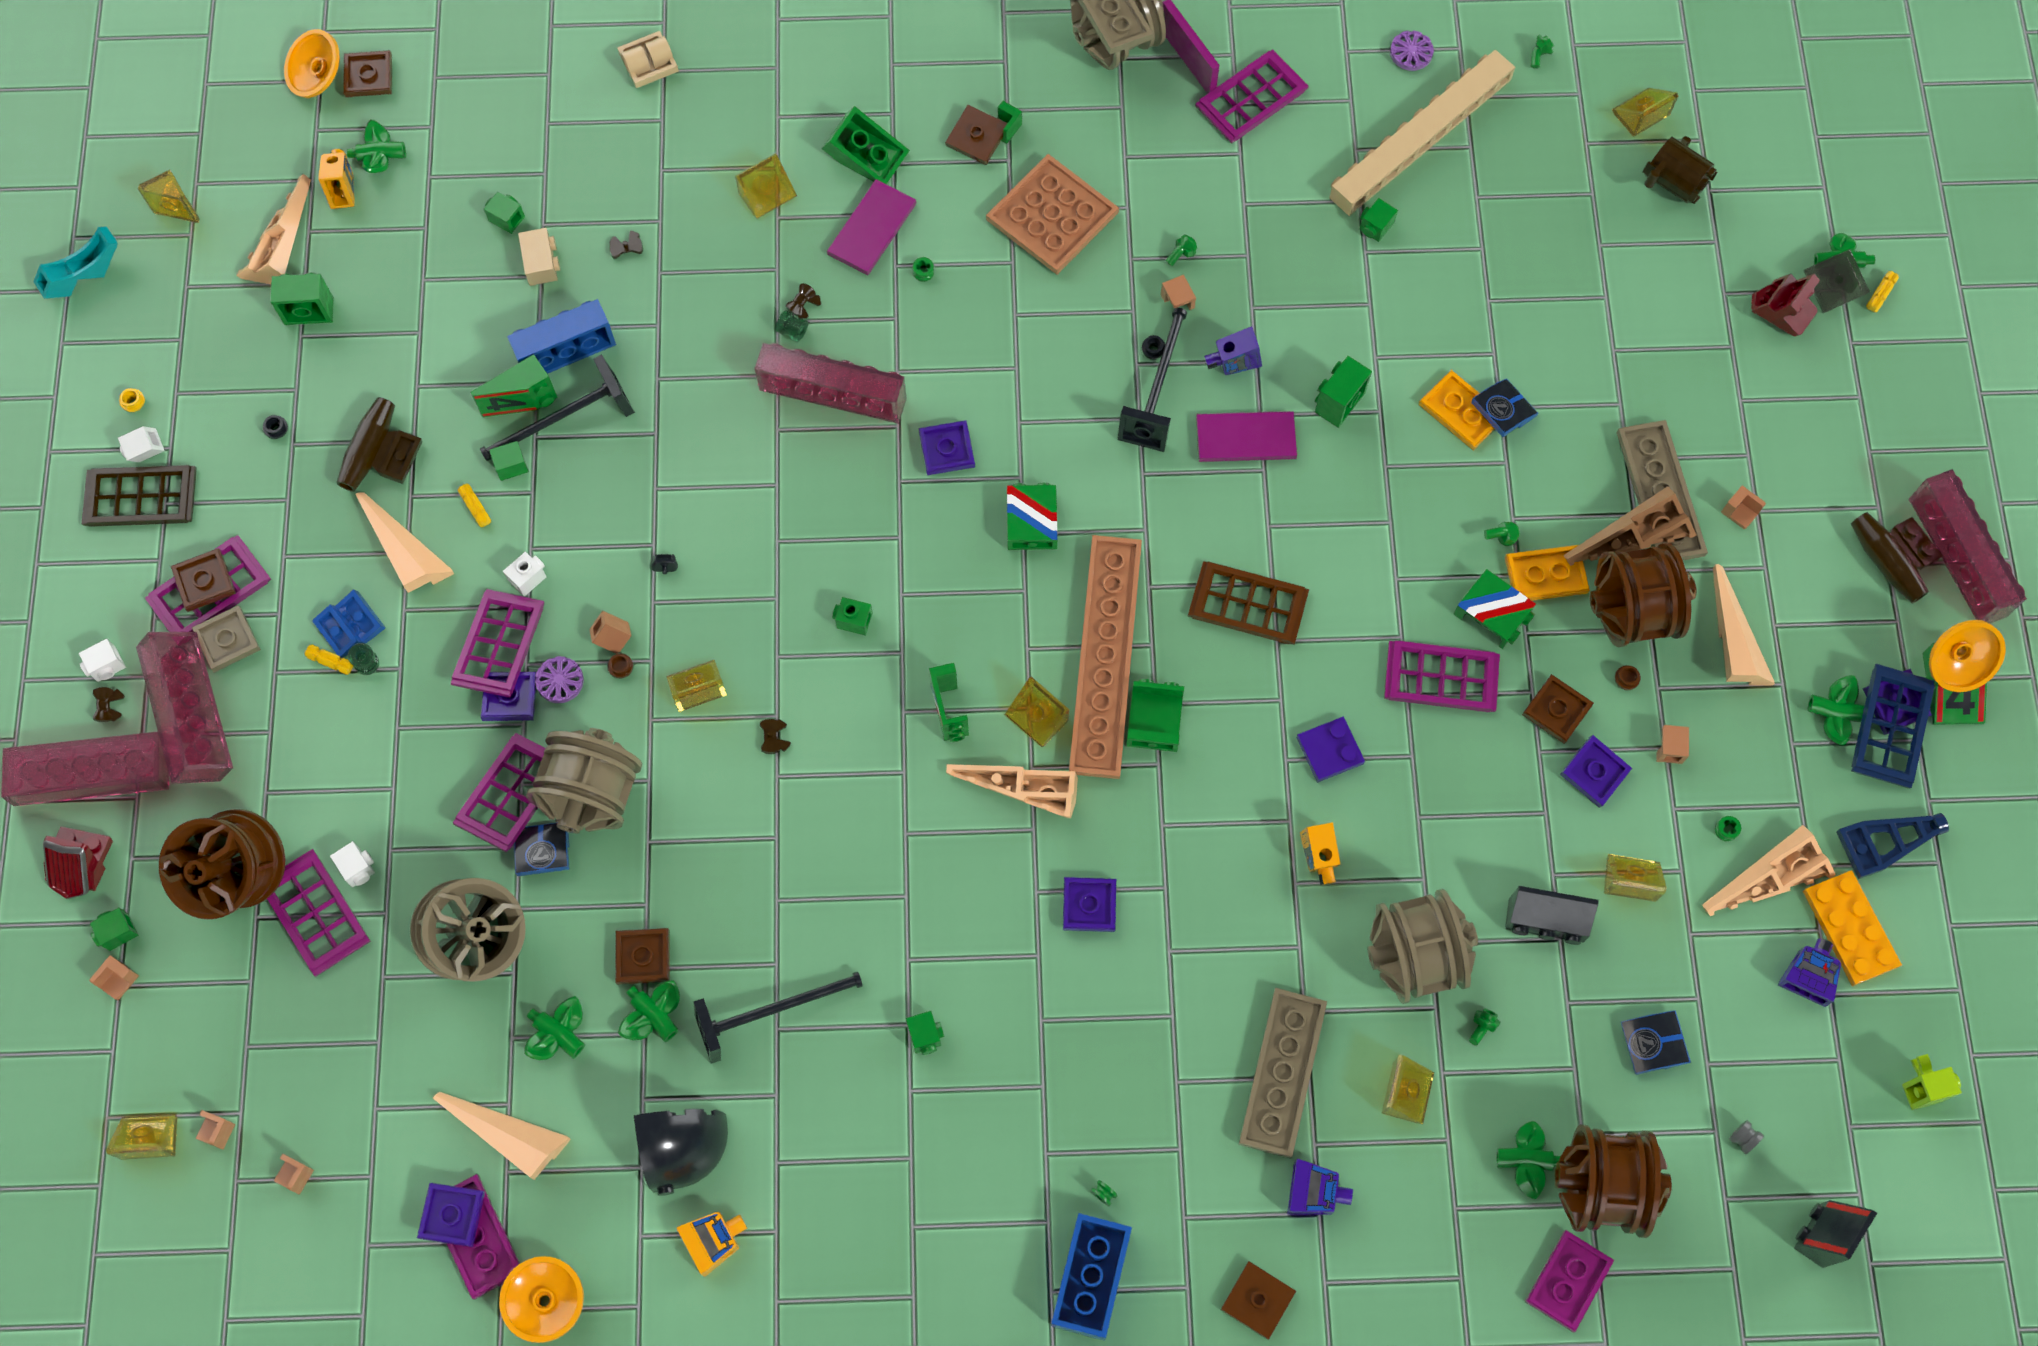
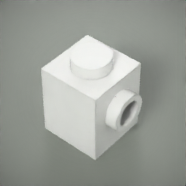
[118,426,165,463]
[503,552,546,597]
[79,639,126,682]
[330,841,375,887]

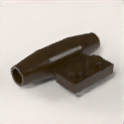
[336,397,422,492]
[1851,512,1943,604]

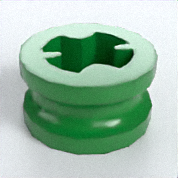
[913,257,934,282]
[1715,816,1742,842]
[1090,1180,1118,1206]

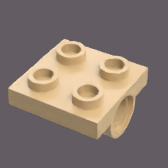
[618,31,679,88]

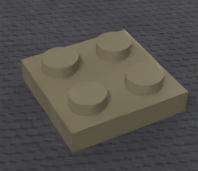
[192,605,261,672]

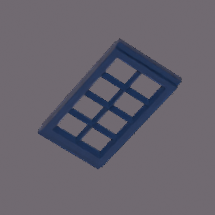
[1851,664,1935,789]

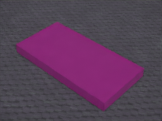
[1163,0,1220,94]
[827,179,917,276]
[1196,411,1297,462]
[447,1174,520,1300]

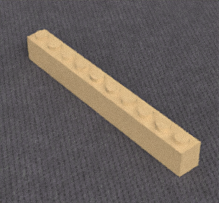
[1329,50,1515,216]

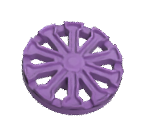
[1390,30,1434,71]
[535,656,584,703]

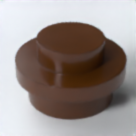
[607,654,633,679]
[1615,665,1641,690]

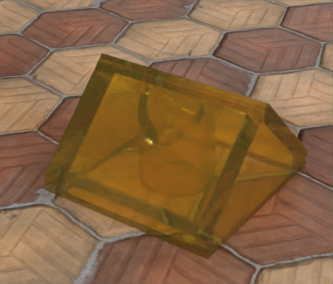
[1612,88,1679,137]
[735,153,797,218]
[138,170,200,223]
[666,660,727,712]
[1004,677,1069,747]
[1604,854,1667,902]
[1382,1055,1434,1124]
[106,1114,177,1160]

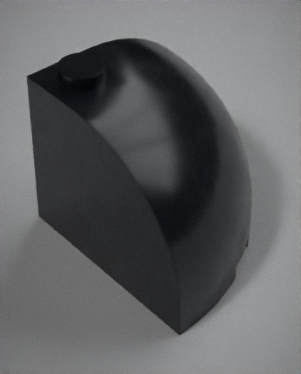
[634,1109,728,1196]

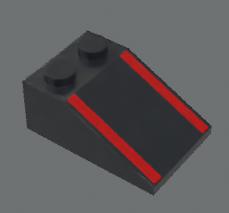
[1794,1200,1877,1268]

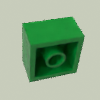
[270,272,334,325]
[1314,356,1372,428]

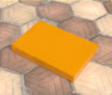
[1418,370,1495,451]
[1505,545,1590,601]

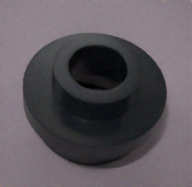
[1142,335,1165,359]
[263,415,288,439]

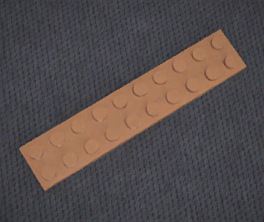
[1069,535,1142,779]

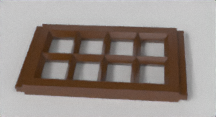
[1188,561,1309,645]

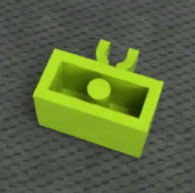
[1902,1054,1962,1110]

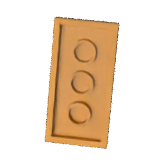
[1803,870,1902,986]

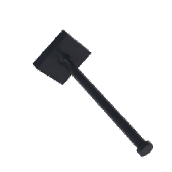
[1117,308,1187,452]
[480,354,635,461]
[693,971,863,1064]

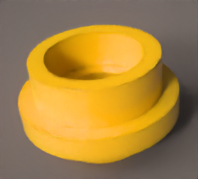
[119,388,145,412]

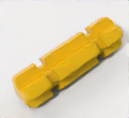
[1866,271,1899,312]
[458,483,491,528]
[305,645,354,675]

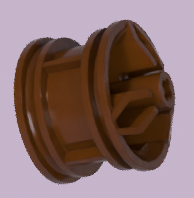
[1590,543,1697,647]
[159,809,285,919]
[1555,1124,1672,1238]

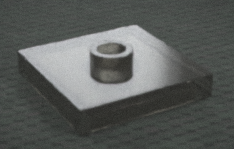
[1803,249,1870,314]

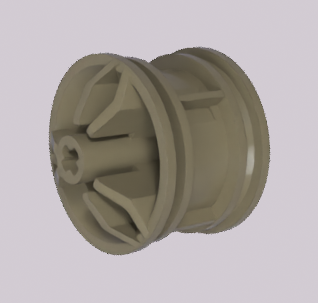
[1070,0,1166,70]
[526,728,642,834]
[410,878,526,982]
[1367,889,1478,1004]

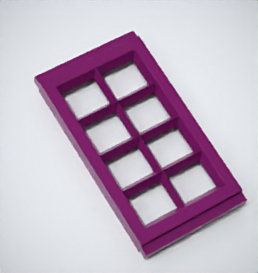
[1195,49,1309,143]
[145,535,272,643]
[451,589,545,698]
[1384,640,1500,712]
[453,733,545,853]
[267,849,371,977]

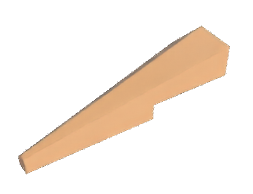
[236,174,311,284]
[355,492,454,593]
[1713,564,1775,686]
[946,764,1078,818]
[1702,825,1836,916]
[433,1092,571,1180]

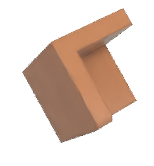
[1161,274,1196,310]
[1721,485,1766,529]
[590,611,631,654]
[1656,725,1689,764]
[89,955,139,1000]
[196,1110,235,1150]
[274,1153,314,1195]

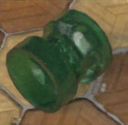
[775,310,808,342]
[348,643,379,675]

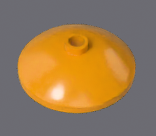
[284,29,340,98]
[1929,620,2006,692]
[499,1256,584,1343]

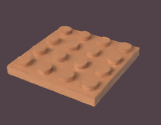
[986,154,1119,275]

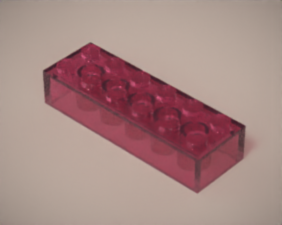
[755,343,907,424]
[1909,469,2027,624]
[136,632,233,784]
[1,731,169,806]

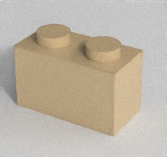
[518,228,560,286]

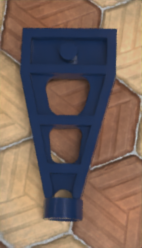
[1836,813,1949,879]

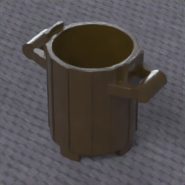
[1642,136,1718,204]

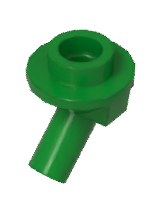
[1530,35,1554,68]
[1166,235,1197,266]
[1484,522,1520,546]
[1469,1009,1501,1046]

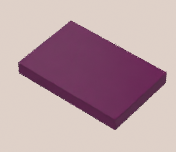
[1525,1230,1614,1333]

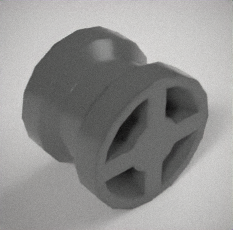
[1729,1120,1764,1155]

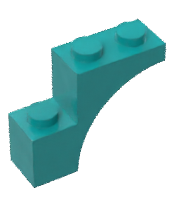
[33,226,118,299]

